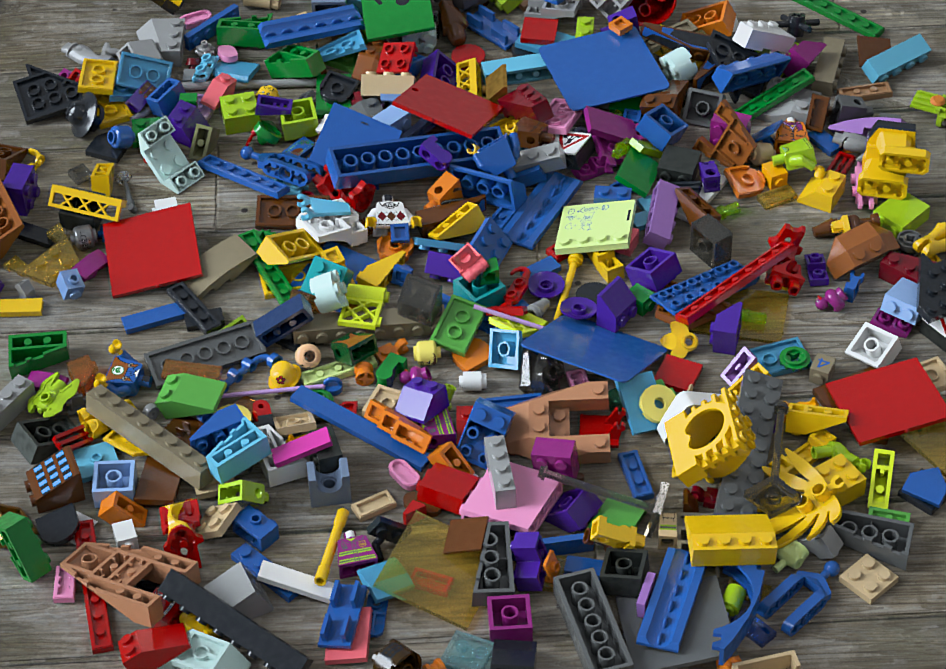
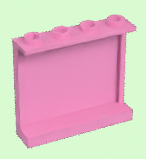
[459,462,563,532]

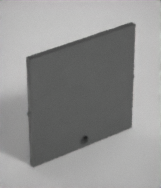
[615,575,738,669]

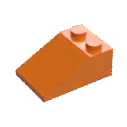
[680,0,736,37]

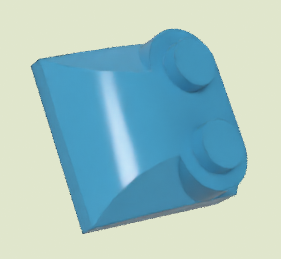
[488,328,528,370]

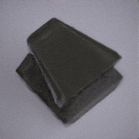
[519,349,565,395]

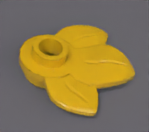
[660,321,698,358]

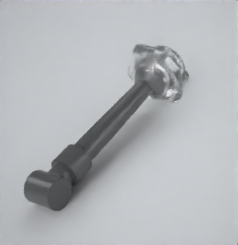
[115,171,138,214]

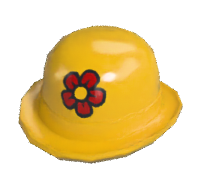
[268,361,301,394]

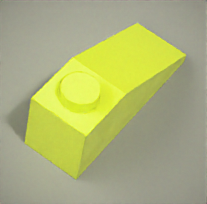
[867,448,895,509]

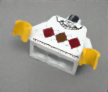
[365,195,422,237]

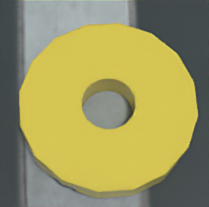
[639,384,676,424]

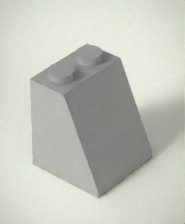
[203,562,274,619]

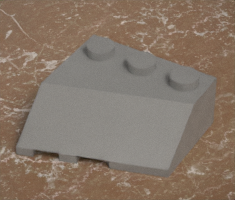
[136,18,187,67]

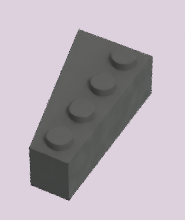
[828,509,915,571]
[472,521,515,607]

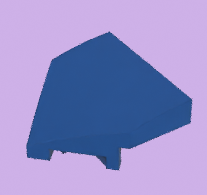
[902,467,946,508]

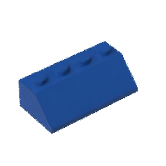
[712,52,791,94]
[449,164,527,211]

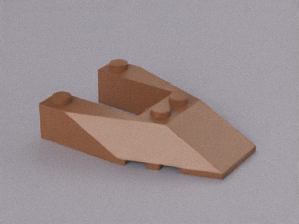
[505,381,611,464]
[60,542,201,628]

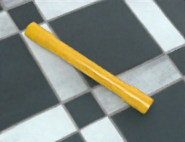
[314,508,349,586]

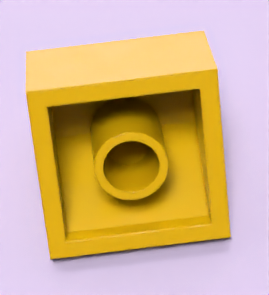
[797,170,846,213]

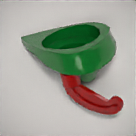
[245,120,282,146]

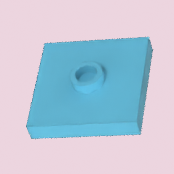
[73,442,118,483]

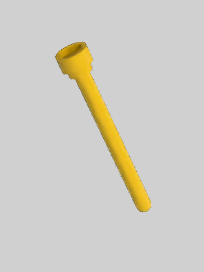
[554,253,584,320]

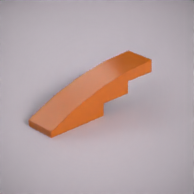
[364,399,433,454]

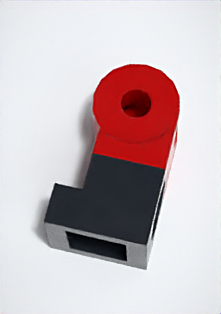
[252,400,275,430]

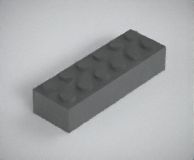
[553,567,634,669]

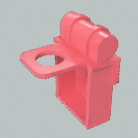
[449,243,490,283]

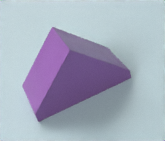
[720,346,758,387]

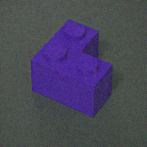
[510,532,548,591]

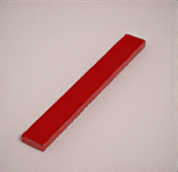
[675,241,796,325]
[74,519,114,655]

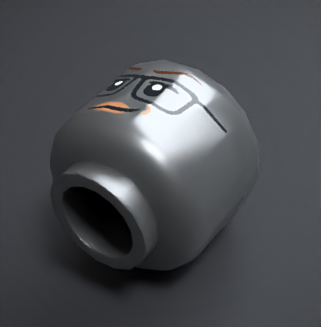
[70,224,98,250]

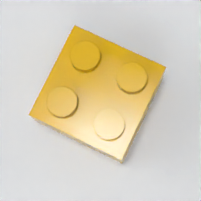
[808,453,867,507]

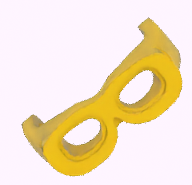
[27,148,45,171]

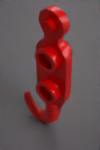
[500,266,531,306]

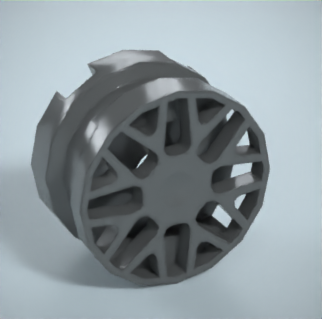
[896,230,921,257]

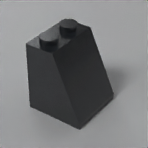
[490,639,537,669]

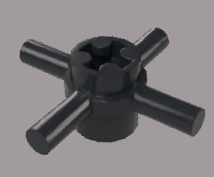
[774,13,820,37]

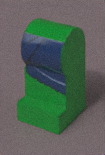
[376,352,408,388]

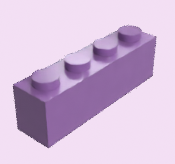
[642,179,680,250]

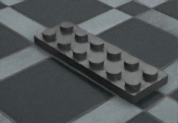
[144,320,266,389]

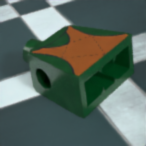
[331,333,379,366]

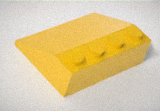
[684,514,778,567]

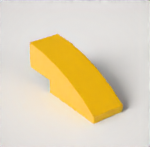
[586,250,625,284]

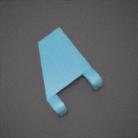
[297,194,351,221]

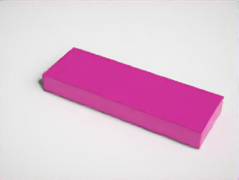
[271,427,333,468]

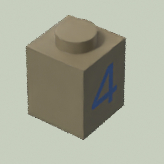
[808,353,836,385]

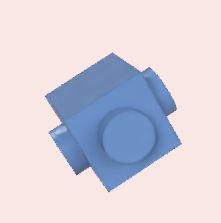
[56,268,85,300]

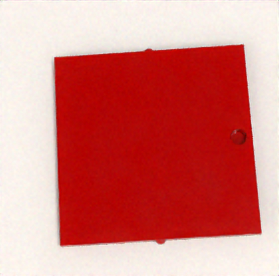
[392,74,504,139]
[102,202,203,299]
[825,357,946,446]

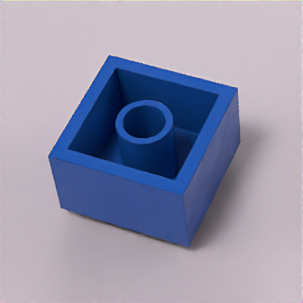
[635,103,689,152]

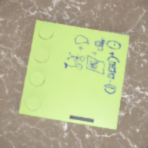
[554,200,637,255]

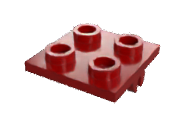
[376,42,418,74]
[579,407,626,448]

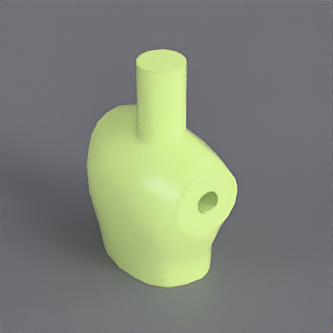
[772,540,809,573]

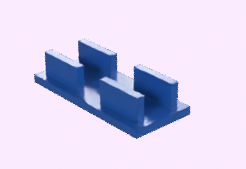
[466,4,521,51]
[318,580,368,649]

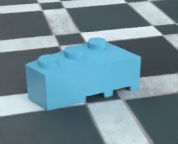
[206,416,272,484]

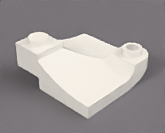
[296,198,368,247]

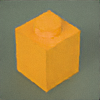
[762,161,788,191]

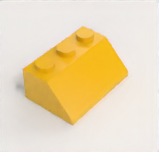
[257,228,324,265]

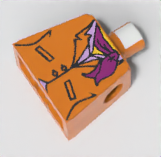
[774,117,809,154]

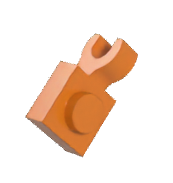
[374,338,409,364]

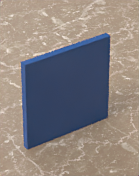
[752,119,783,145]

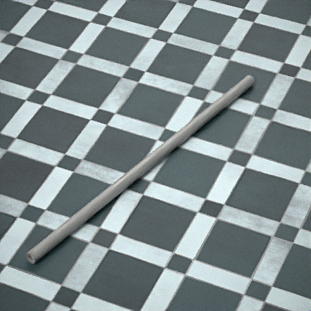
[181,78,316,91]

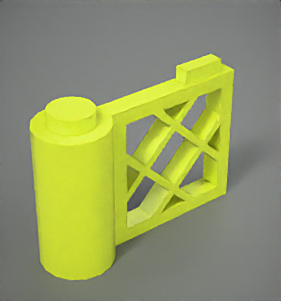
[338,283,390,330]
[488,312,549,338]

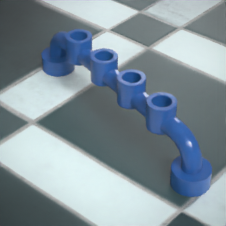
[196,353,283,424]

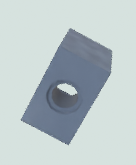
[306,457,352,508]

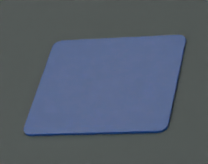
[539,26,669,111]
[521,314,667,383]

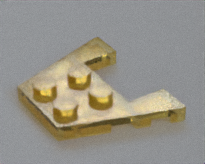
[3,222,79,288]

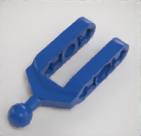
[240,146,325,187]
[757,560,840,637]

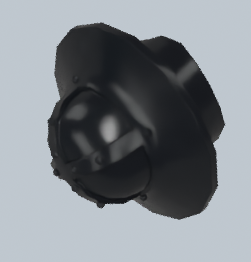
[65,92,104,138]

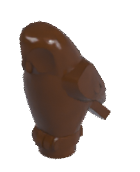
[438,0,468,47]

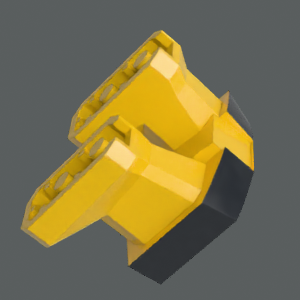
[857,120,931,200]

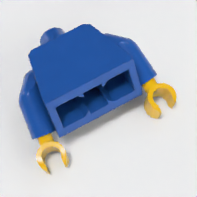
[466,122,520,179]

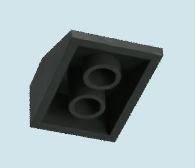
[10,415,84,465]

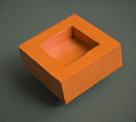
[609,16,633,36]

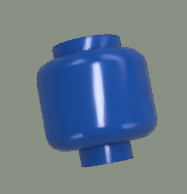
[107,126,135,149]

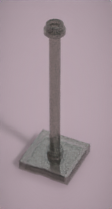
[744,401,803,518]
[537,465,669,538]

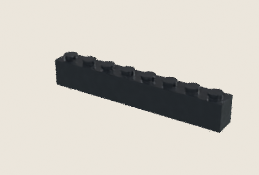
[158,568,313,669]

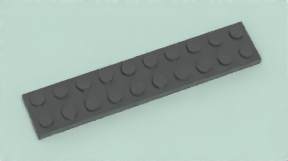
[713,368,783,515]

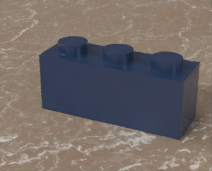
[253,293,314,348]

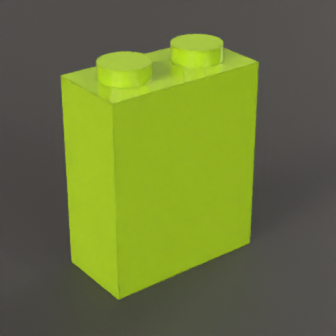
[873,192,930,239]

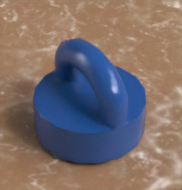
[323,377,343,396]

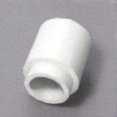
[459,371,487,391]

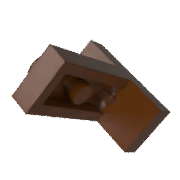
[805,93,833,133]

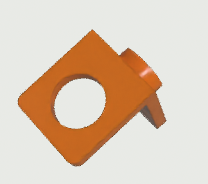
[543,550,561,583]

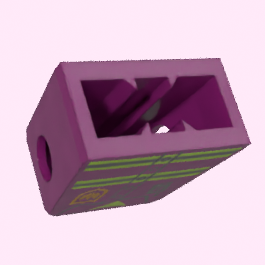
[418,408,456,449]
[337,530,378,579]

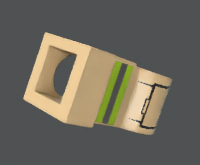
[658,512,677,550]

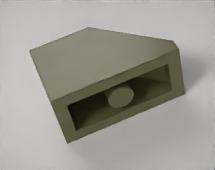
[188,124,221,161]

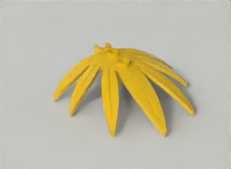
[757,448,848,549]

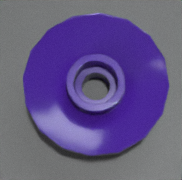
[528,271,565,299]
[560,297,597,320]

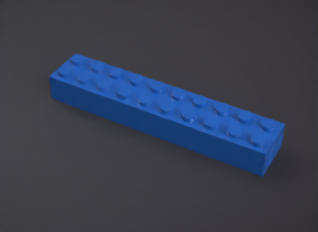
[325,126,503,190]

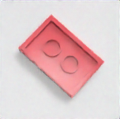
[324,607,373,665]

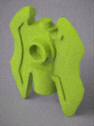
[27,372,80,418]

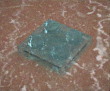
[441,630,494,669]

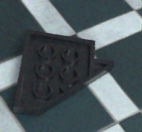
[706,30,766,104]
[12,64,83,125]
[916,253,946,324]

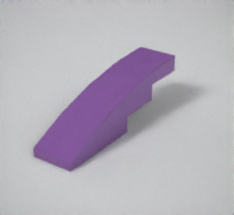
[828,117,906,137]

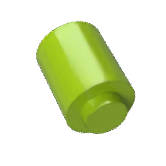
[722,584,746,617]

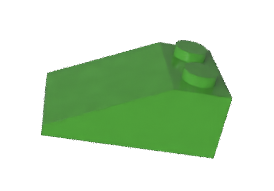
[155,373,227,419]

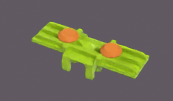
[910,90,946,127]

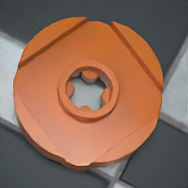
[377,232,414,262]

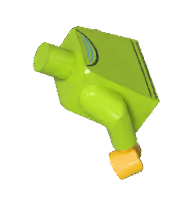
[771,137,826,179]

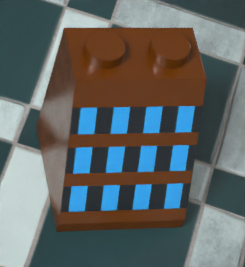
[24,445,86,514]

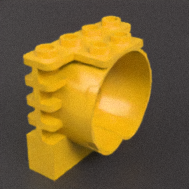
[664,387,756,488]

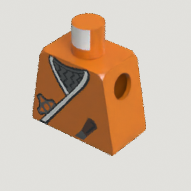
[423,171,464,209]

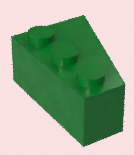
[216,13,273,49]
[264,44,326,78]
[8,330,70,380]
[0,511,52,583]

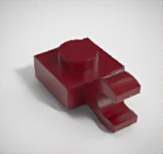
[691,485,718,509]

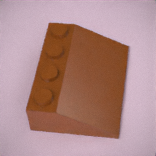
[0,179,25,259]

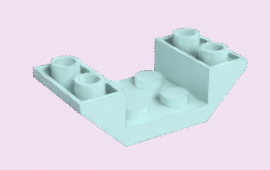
[138,115,205,194]
[158,629,251,669]

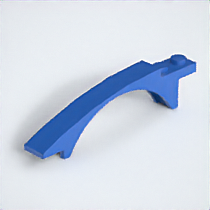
[712,565,765,665]

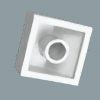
[845,322,902,368]

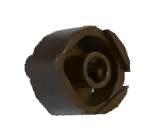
[372,639,422,669]

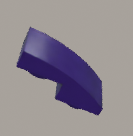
[804,253,829,286]

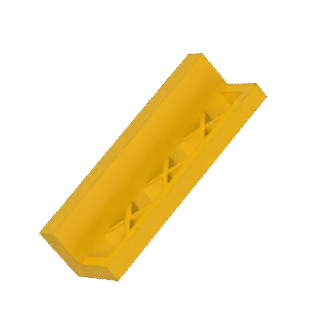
[456,58,482,97]
[48,184,127,222]

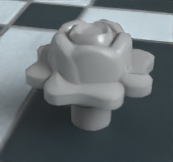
[195,40,215,57]

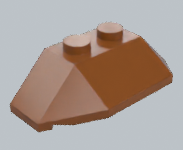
[351,40,388,81]
[826,221,900,280]

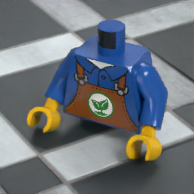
[93,339,153,398]

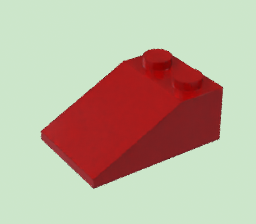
[118,623,191,669]

